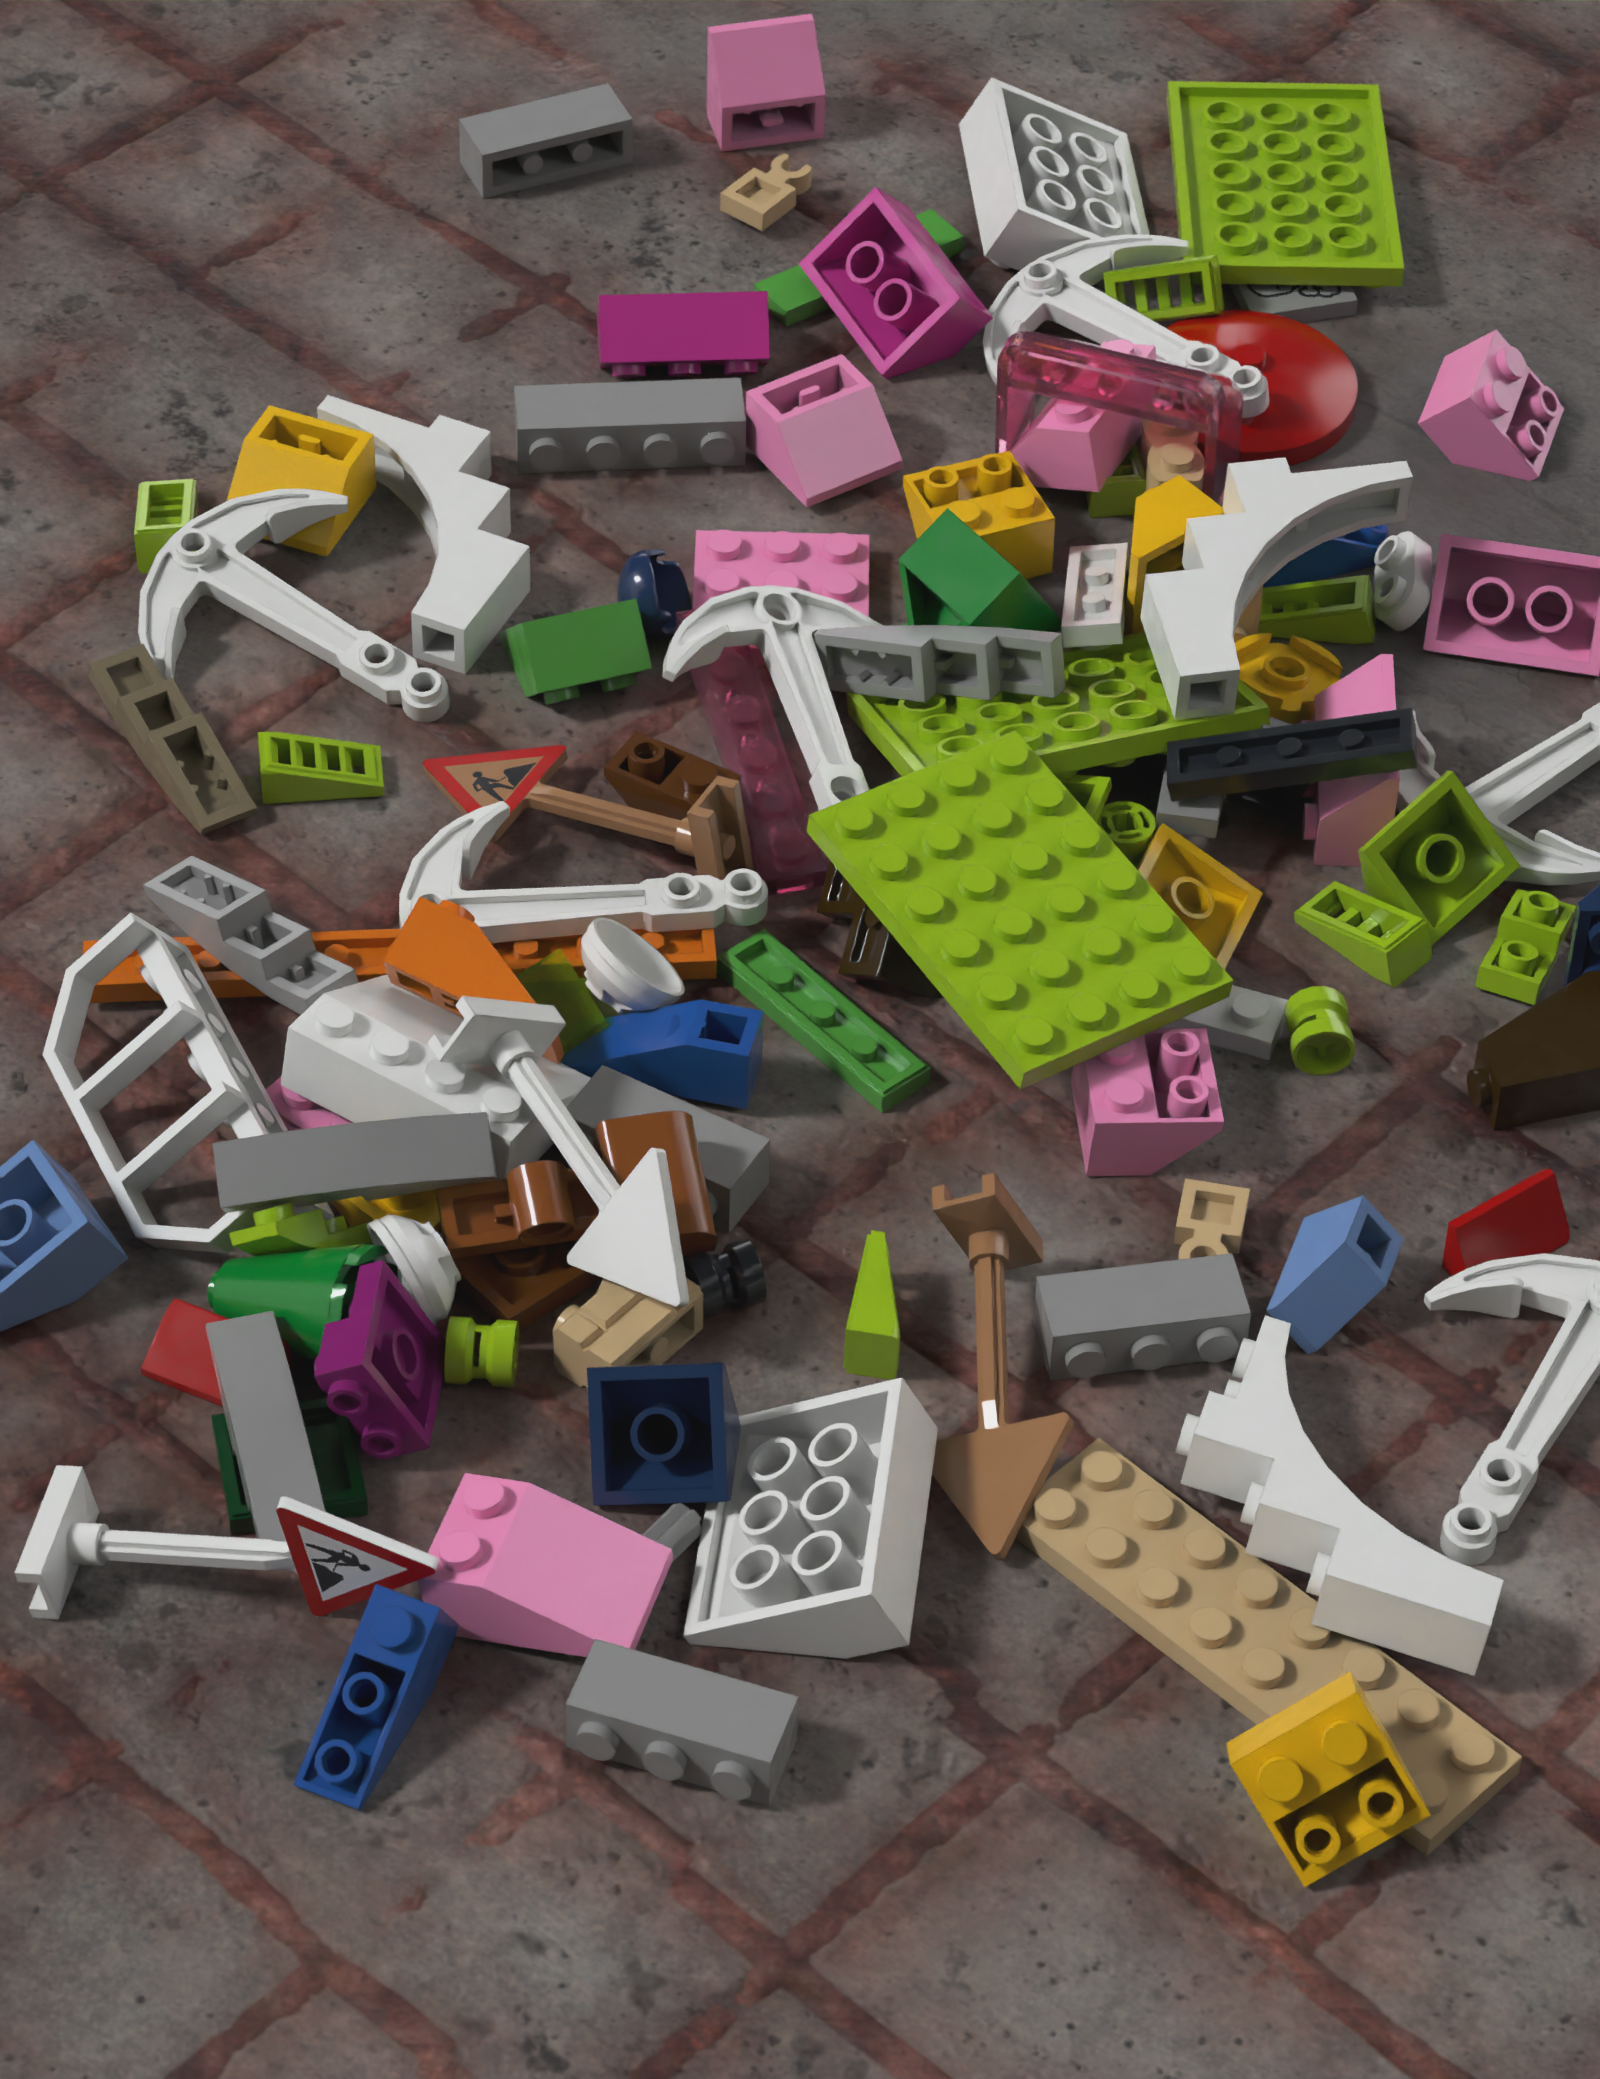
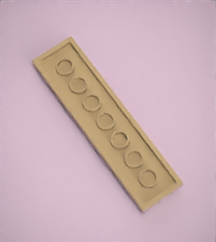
[1016,1438,1522,1856]

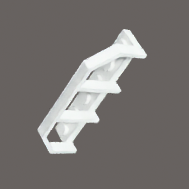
[42,912,334,1253]

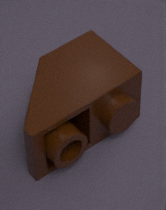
[604,731,741,858]

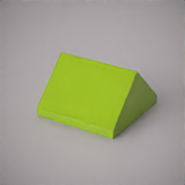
[1358,770,1520,946]

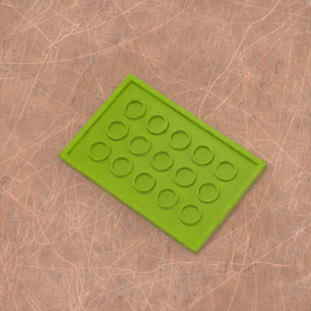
[1167,81,1405,289]
[846,632,1271,779]
[806,730,1234,1090]

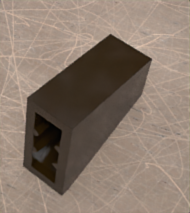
[1467,970,1600,1131]

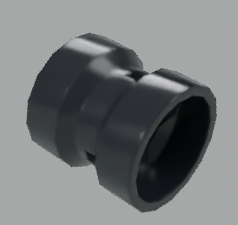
[683,1239,767,1319]

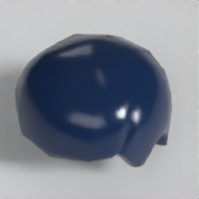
[617,549,692,639]

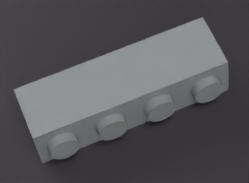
[514,378,746,474]

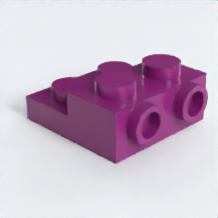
[314,1260,446,1460]

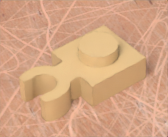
[720,154,812,231]
[1174,1178,1250,1260]

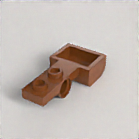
[436,1111,717,1259]

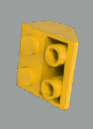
[227,405,376,557]
[903,451,1055,579]
[1226,1671,1431,1888]

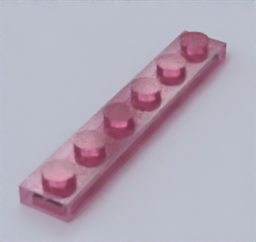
[676,609,828,896]

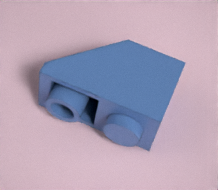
[1266,1195,1404,1355]

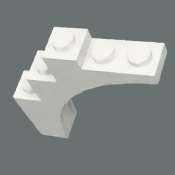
[317,395,531,674]
[1140,457,1413,720]
[1175,1315,1503,1676]

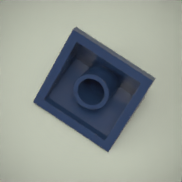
[587,1362,741,1506]

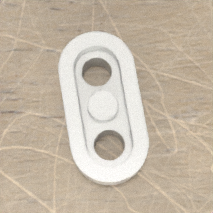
[1374,531,1432,631]

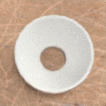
[581,917,685,1015]
[367,1214,461,1326]

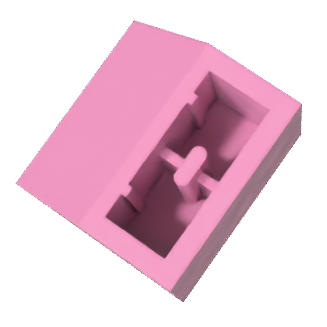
[707,14,826,152]
[1418,329,1564,481]
[746,354,903,508]
[1071,1028,1224,1177]

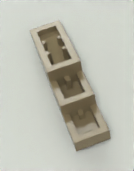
[88,644,257,835]

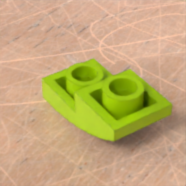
[1475,888,1576,1005]
[229,1202,373,1256]

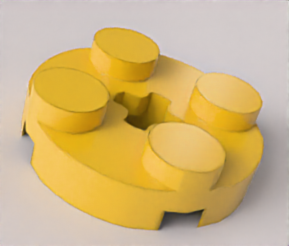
[1235,633,1342,724]

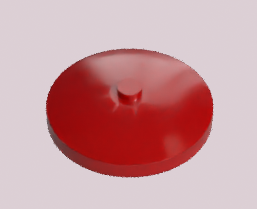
[1160,310,1358,468]

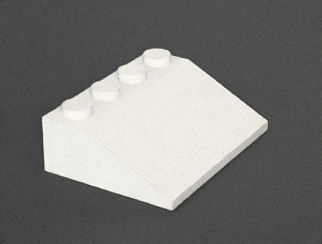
[959,77,1150,271]
[280,975,591,1183]
[683,1377,938,1659]

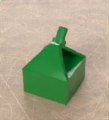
[898,508,1062,633]

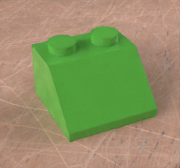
[499,598,652,705]

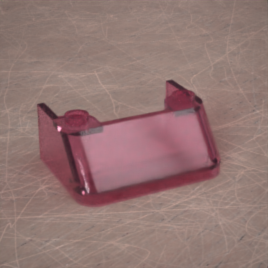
[995,331,1243,505]

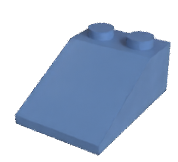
[0,1140,128,1332]

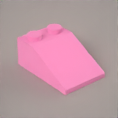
[418,1473,674,1657]

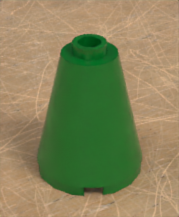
[208,1243,402,1363]

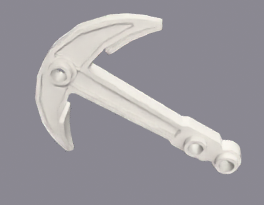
[983,234,1270,418]
[138,489,450,722]
[662,585,883,811]
[1396,702,1600,886]
[399,801,768,943]
[1424,1253,1600,1566]

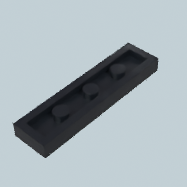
[1167,708,1417,802]

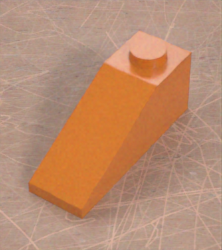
[383,896,564,1064]

